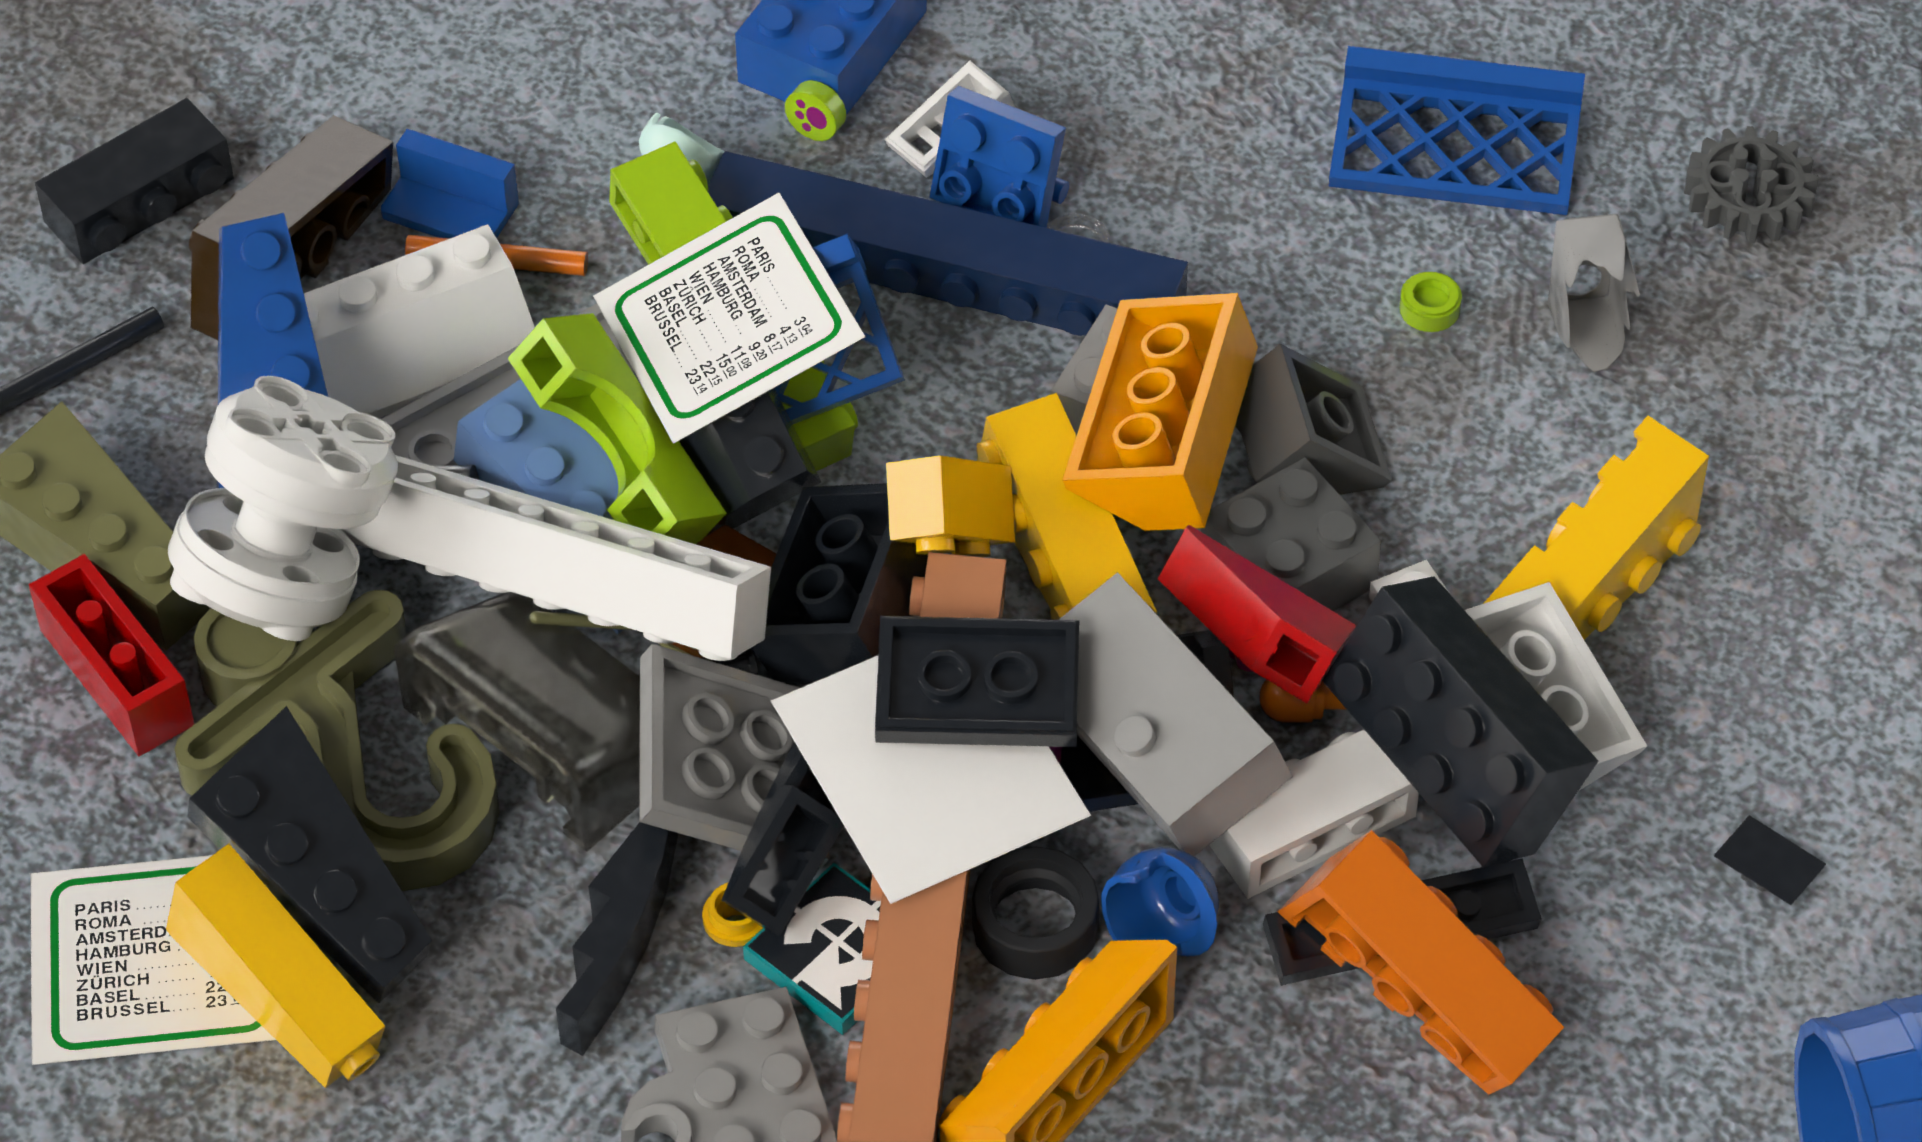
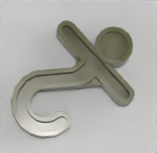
[175,590,500,891]

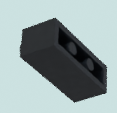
[35,98,234,264]

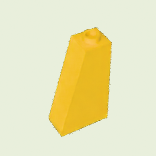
[166,843,385,1088]

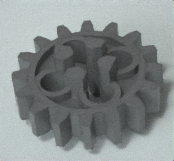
[1684,126,1818,243]

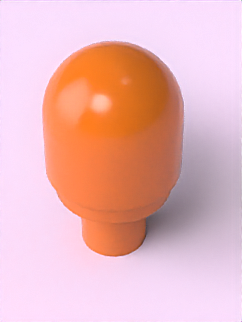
[1259,680,1347,723]

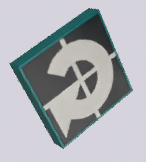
[743,863,881,1035]

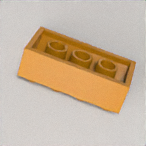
[1062,293,1258,531]
[938,940,1177,1142]

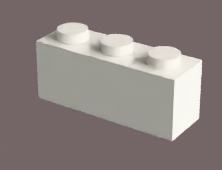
[1209,730,1419,899]

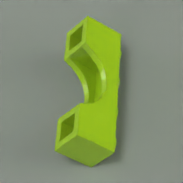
[507,313,727,544]

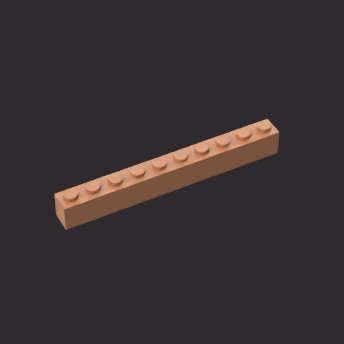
[837,552,1006,1142]

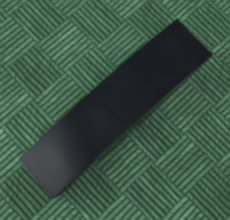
[721,671,844,936]
[556,822,678,1056]

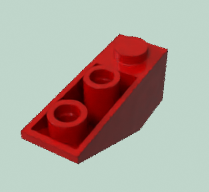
[1158,525,1356,704]

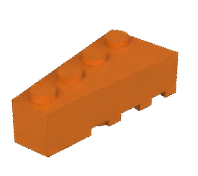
[1277,830,1564,1095]

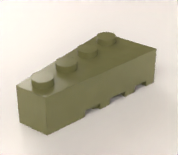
[0,401,210,651]

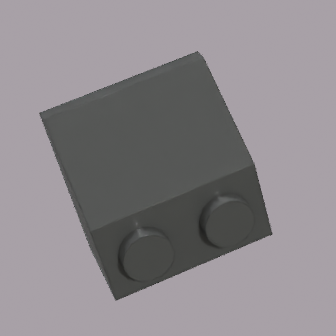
[1235,344,1392,495]

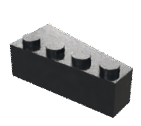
[187,706,432,1003]

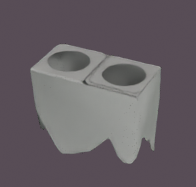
[1548,214,1640,372]

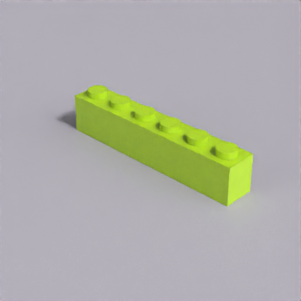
[609,141,858,471]

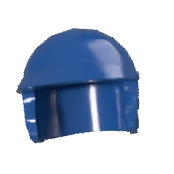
[1101,847,1219,957]

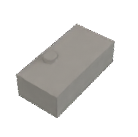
[1059,572,1293,857]

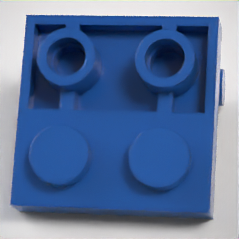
[929,85,1069,228]

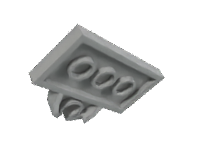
[621,987,837,1142]

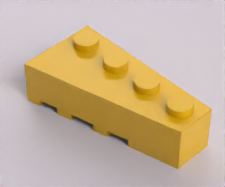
[977,393,1157,620]
[1483,415,1709,640]

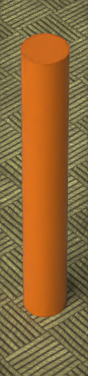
[405,235,588,276]

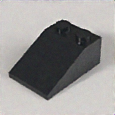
[679,388,821,539]

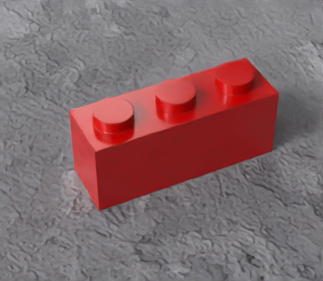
[28,553,195,757]

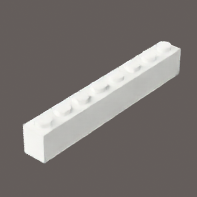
[341,455,771,661]

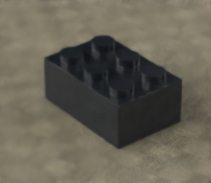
[752,483,928,684]

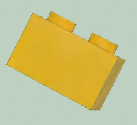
[886,455,1015,557]

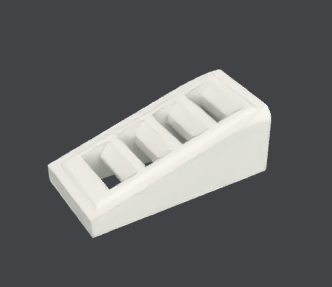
[885,61,1015,178]

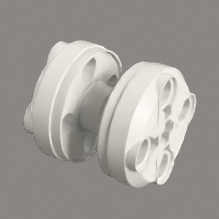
[168,376,398,641]

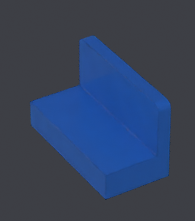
[381,129,519,239]

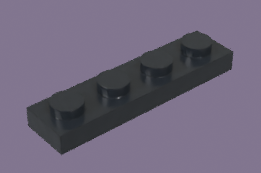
[1263,858,1542,986]

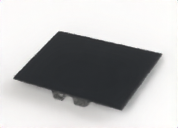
[1714,815,1826,905]

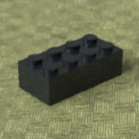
[1323,576,1598,868]

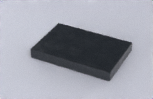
[875,616,1079,747]

